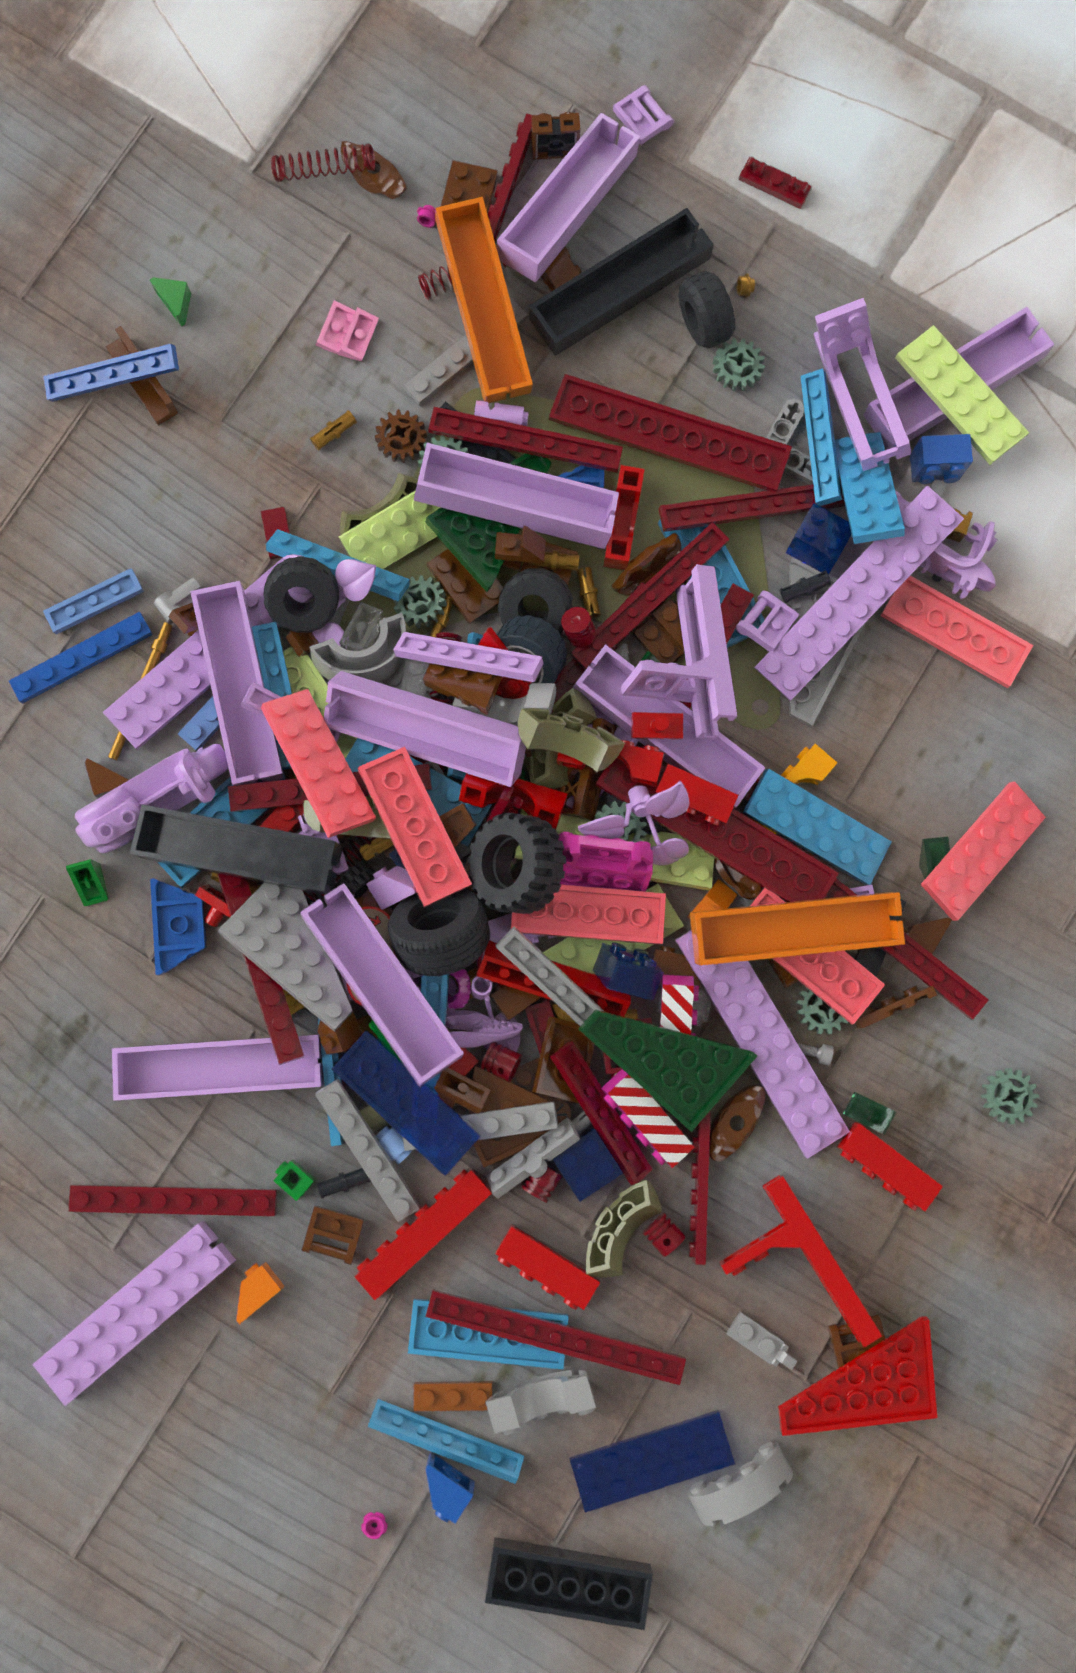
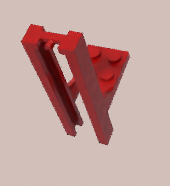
[719,1175,882,1347]

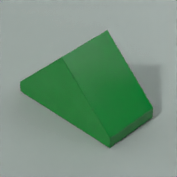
[150,277,191,327]
[66,859,109,907]

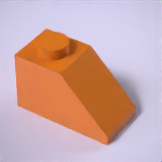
[687,879,737,920]
[236,1262,285,1324]

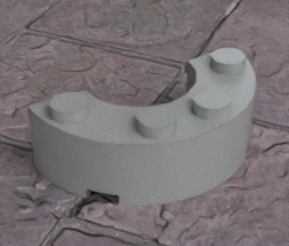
[310,613,406,683]
[453,683,556,726]
[486,1369,596,1435]
[686,1442,793,1526]

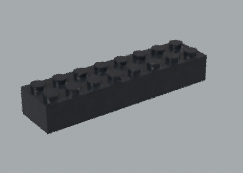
[529,208,714,356]
[130,804,343,895]

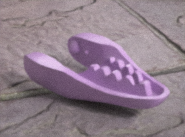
[446,1010,523,1048]

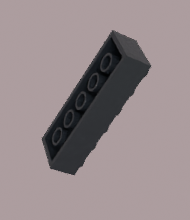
[485,1537,653,1630]

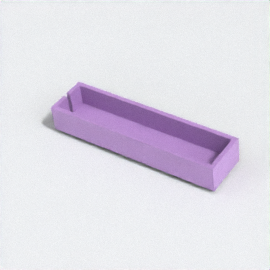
[497,113,640,283]
[863,307,1054,450]
[414,443,619,549]
[190,581,286,786]
[573,644,766,809]
[324,671,526,787]
[300,883,464,1087]
[112,1035,324,1101]
[32,1221,236,1406]

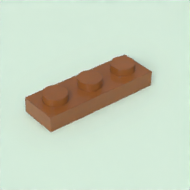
[414,1381,492,1411]

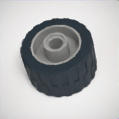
[497,615,567,684]

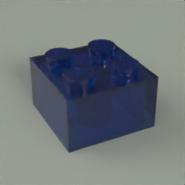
[786,503,852,574]
[592,942,664,1000]
[553,1128,623,1202]

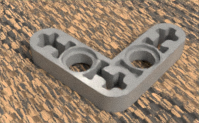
[766,399,813,485]

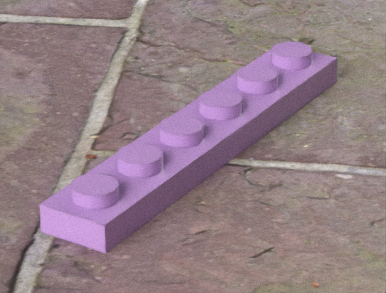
[393,632,543,682]

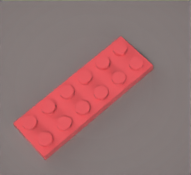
[880,576,1033,688]
[261,689,376,838]
[358,747,472,907]
[921,781,1046,921]
[510,881,666,945]
[750,888,885,1024]

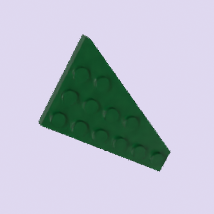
[425,453,552,592]
[578,1009,757,1132]

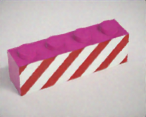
[660,975,699,1036]
[601,1069,695,1168]

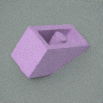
[366,866,417,910]

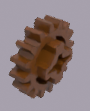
[375,409,427,463]

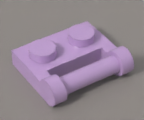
[613,85,674,145]
[736,591,799,651]

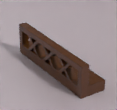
[106,326,178,426]
[560,718,616,821]

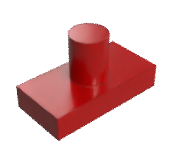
[631,712,683,740]
[195,884,231,927]

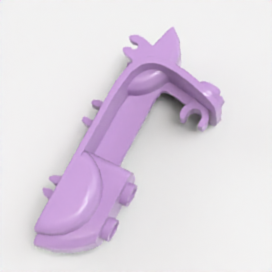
[895,490,998,599]
[75,744,229,853]

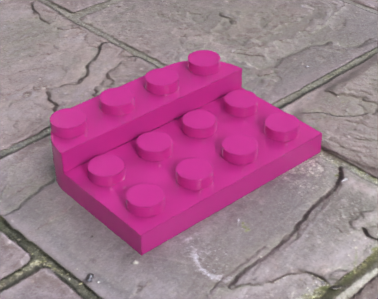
[558,832,653,892]

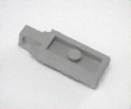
[726,1311,797,1370]

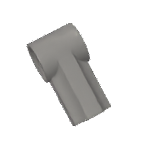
[154,577,202,624]

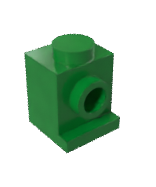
[273,1159,317,1201]

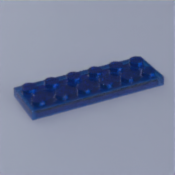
[332,1030,481,1176]
[569,1410,735,1513]

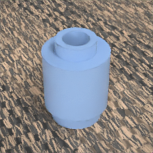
[376,1126,413,1164]

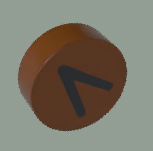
[552,1100,571,1124]

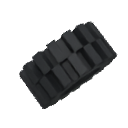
[334,860,376,899]

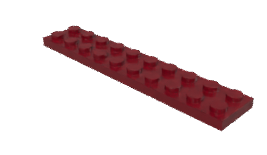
[549,374,792,492]
[596,758,839,902]

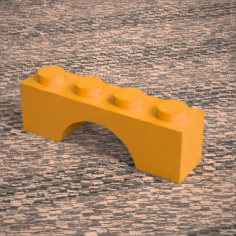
[749,744,838,834]

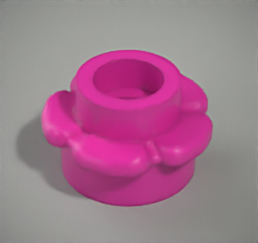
[417,205,436,228]
[361,1512,388,1539]

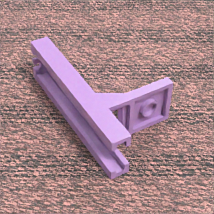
[813,298,911,471]
[621,564,737,740]

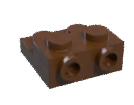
[633,599,685,664]

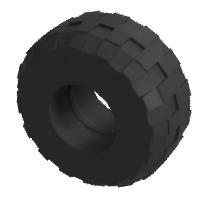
[678,271,736,348]
[263,556,339,633]
[498,568,573,634]

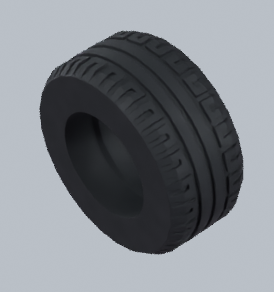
[388,888,491,976]

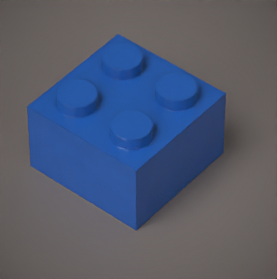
[910,434,973,484]

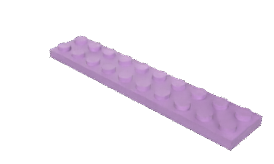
[755,485,964,701]
[103,558,314,750]
[675,931,850,1159]

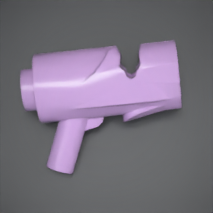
[474,401,528,426]

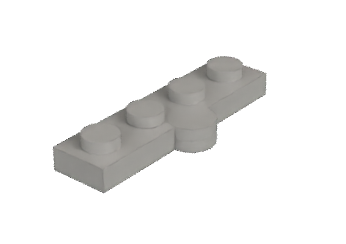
[486,1117,580,1198]

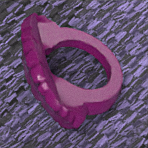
[447,969,471,1009]

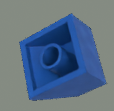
[425,1452,475,1524]

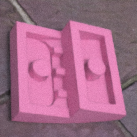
[316,300,379,361]

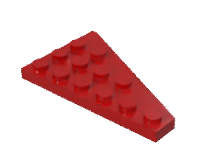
[778,1316,937,1436]

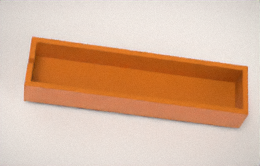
[435,197,533,404]
[690,892,905,966]

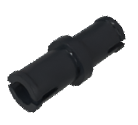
[780,570,831,604]
[317,1168,371,1199]

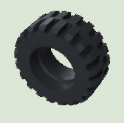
[468,813,566,914]

